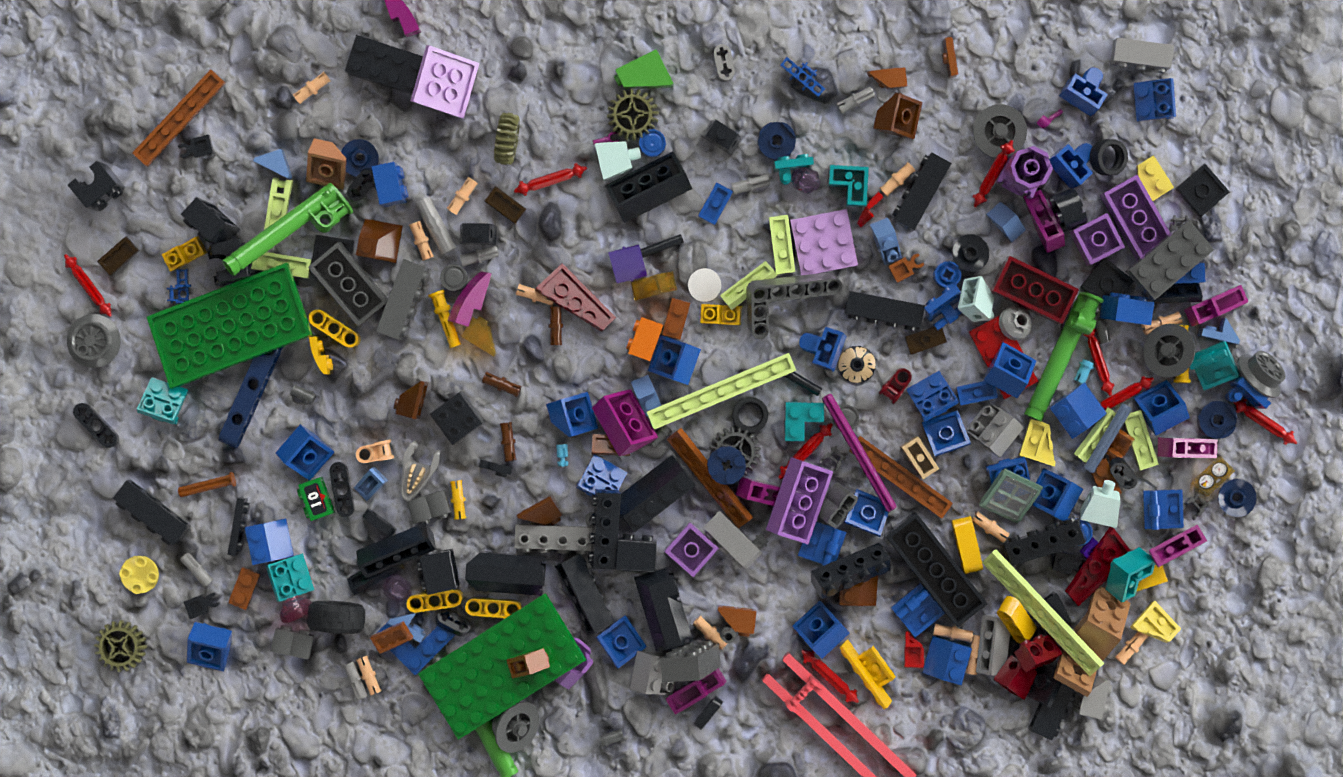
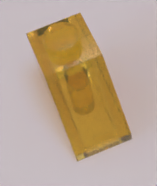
[631,271,677,301]
[461,316,497,357]

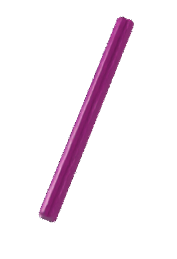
[822,394,896,512]

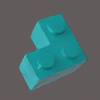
[828,165,869,207]
[784,402,824,441]
[1105,547,1155,603]

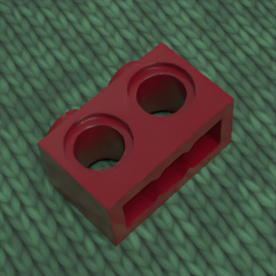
[1014,635,1062,672]

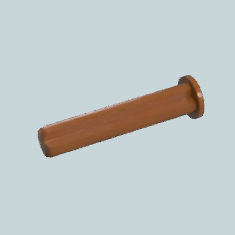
[178,472,236,497]

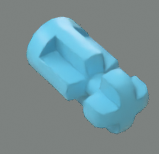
[556,444,568,467]

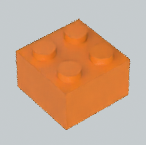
[626,317,663,361]

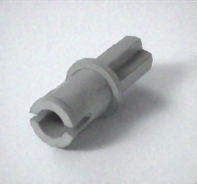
[837,87,875,114]
[731,175,770,195]
[460,246,499,267]
[180,553,214,588]
[343,661,367,700]

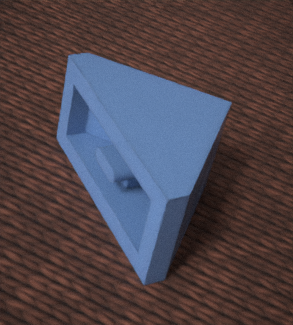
[253,149,292,180]
[986,202,1026,243]
[354,467,388,501]

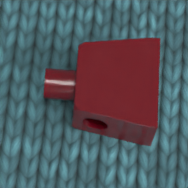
[993,656,1037,700]

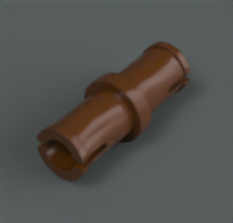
[548,306,563,345]
[482,371,522,397]
[500,422,517,462]

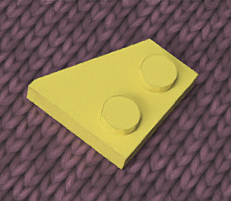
[1136,155,1174,201]
[1019,419,1056,467]
[1130,601,1181,643]

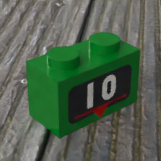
[297,477,335,521]

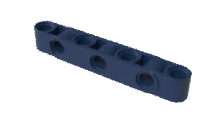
[218,347,283,449]

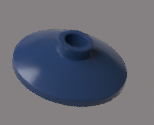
[341,139,379,177]
[1218,479,1257,517]

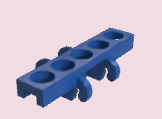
[780,57,825,97]
[166,269,191,304]

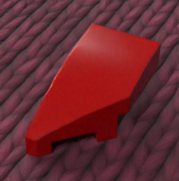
[857,192,884,228]
[904,631,924,668]

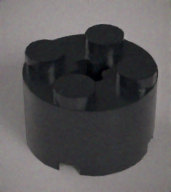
[1048,188,1088,232]

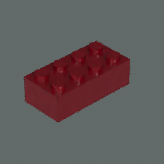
[990,256,1079,325]

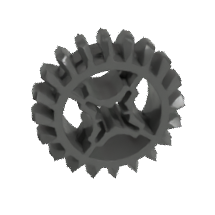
[709,426,761,476]

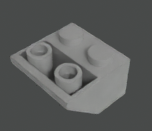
[966,401,1024,457]
[630,651,675,695]
[1072,676,1112,719]

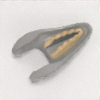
[401,440,440,501]

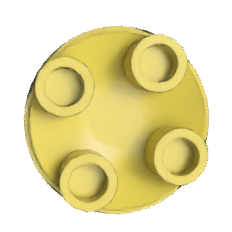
[119,555,159,594]

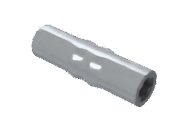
[415,197,456,255]

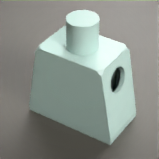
[595,141,641,181]
[958,276,994,322]
[1080,480,1120,528]

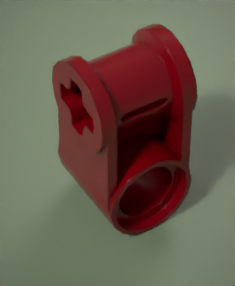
[878,368,912,405]

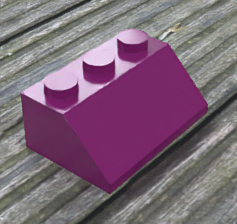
[592,389,658,456]

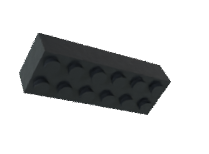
[884,512,988,628]

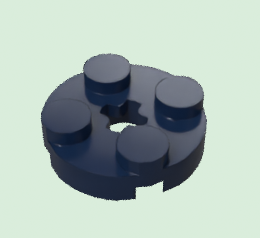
[758,122,796,161]
[1197,401,1237,439]
[707,446,746,485]

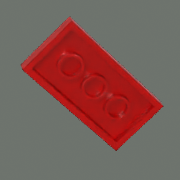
[968,315,1039,399]

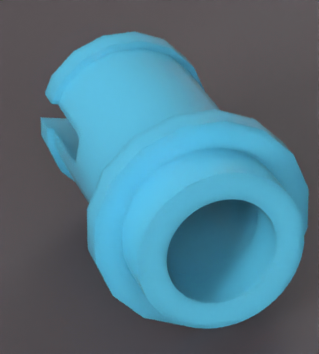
[1073,359,1094,383]

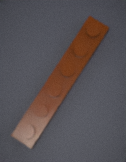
[132,69,226,167]
[667,428,753,529]
[849,435,953,519]

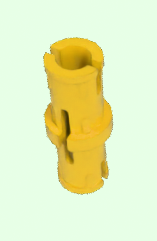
[450,480,466,520]

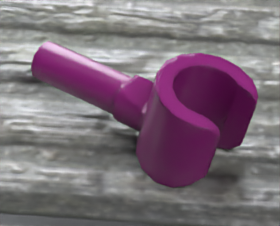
[1037,109,1063,128]
[592,132,619,145]

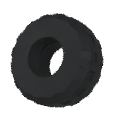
[307,601,365,634]

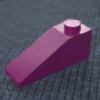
[1023,190,1065,253]
[1157,437,1218,458]
[736,477,780,506]
[1148,524,1207,568]

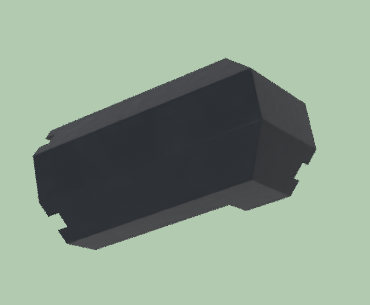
[465,551,546,596]
[634,566,693,652]

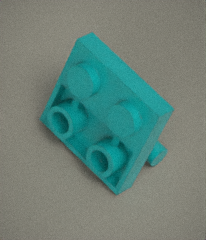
[773,154,814,185]
[1190,341,1241,390]
[137,377,188,424]
[266,553,315,602]

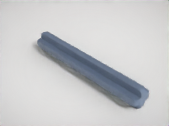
[1084,404,1132,473]

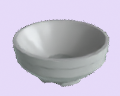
[999,305,1032,341]

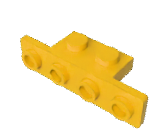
[839,639,896,709]

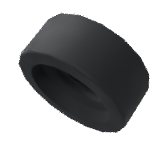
[1090,139,1128,176]
[732,397,769,433]

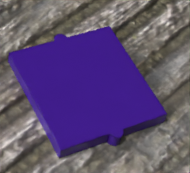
[608,245,647,284]

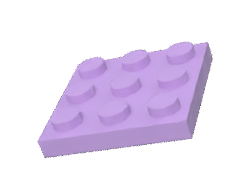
[410,45,479,119]
[790,209,858,275]

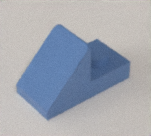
[1197,318,1240,345]
[631,375,662,417]
[388,612,426,643]

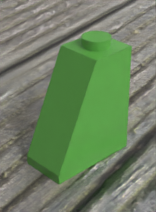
[614,49,674,89]

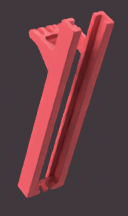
[762,652,917,777]

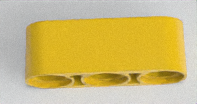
[309,310,361,348]
[951,516,983,574]
[406,588,463,613]
[997,596,1037,643]
[465,597,522,618]

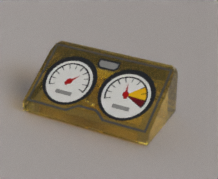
[1192,456,1235,497]

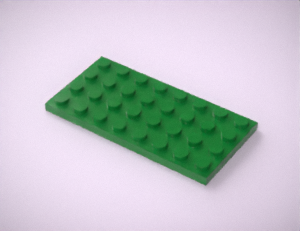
[147,263,313,389]
[418,593,587,740]

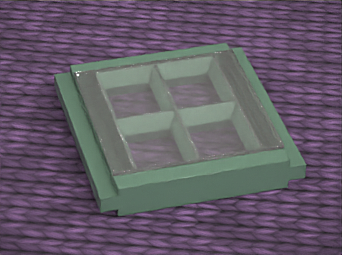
[979,468,1043,524]

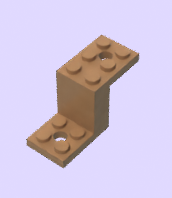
[1053,586,1131,697]

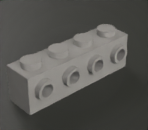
[515,524,593,554]

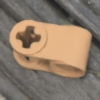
[356,439,394,463]

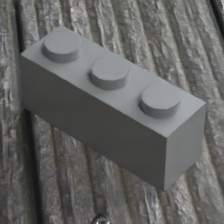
[1110,38,1174,73]
[704,511,762,569]
[976,615,1010,675]

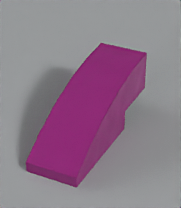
[384,0,421,37]
[447,271,492,327]
[1184,285,1249,327]
[665,668,727,715]

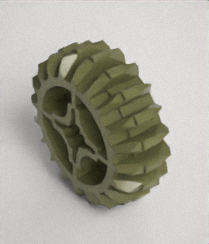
[607,89,659,141]
[494,113,520,165]
[94,620,147,672]

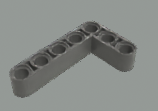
[746,272,843,339]

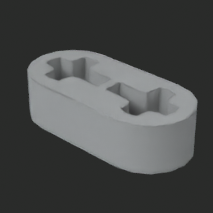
[714,44,735,81]

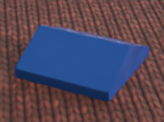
[922,410,971,457]
[844,489,889,537]
[596,615,647,669]

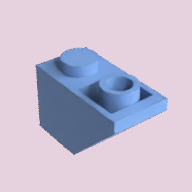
[870,218,902,265]

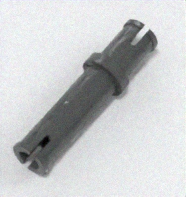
[720,625,736,643]

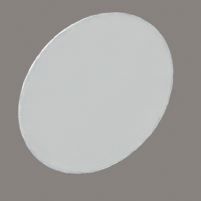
[688,268,721,302]

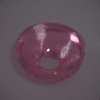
[279,595,312,623]

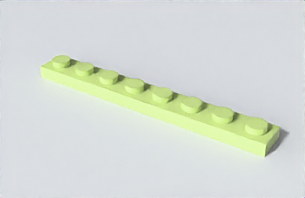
[647,353,796,429]
[982,549,1104,676]

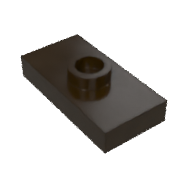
[484,186,527,224]
[97,236,140,276]
[904,327,947,355]

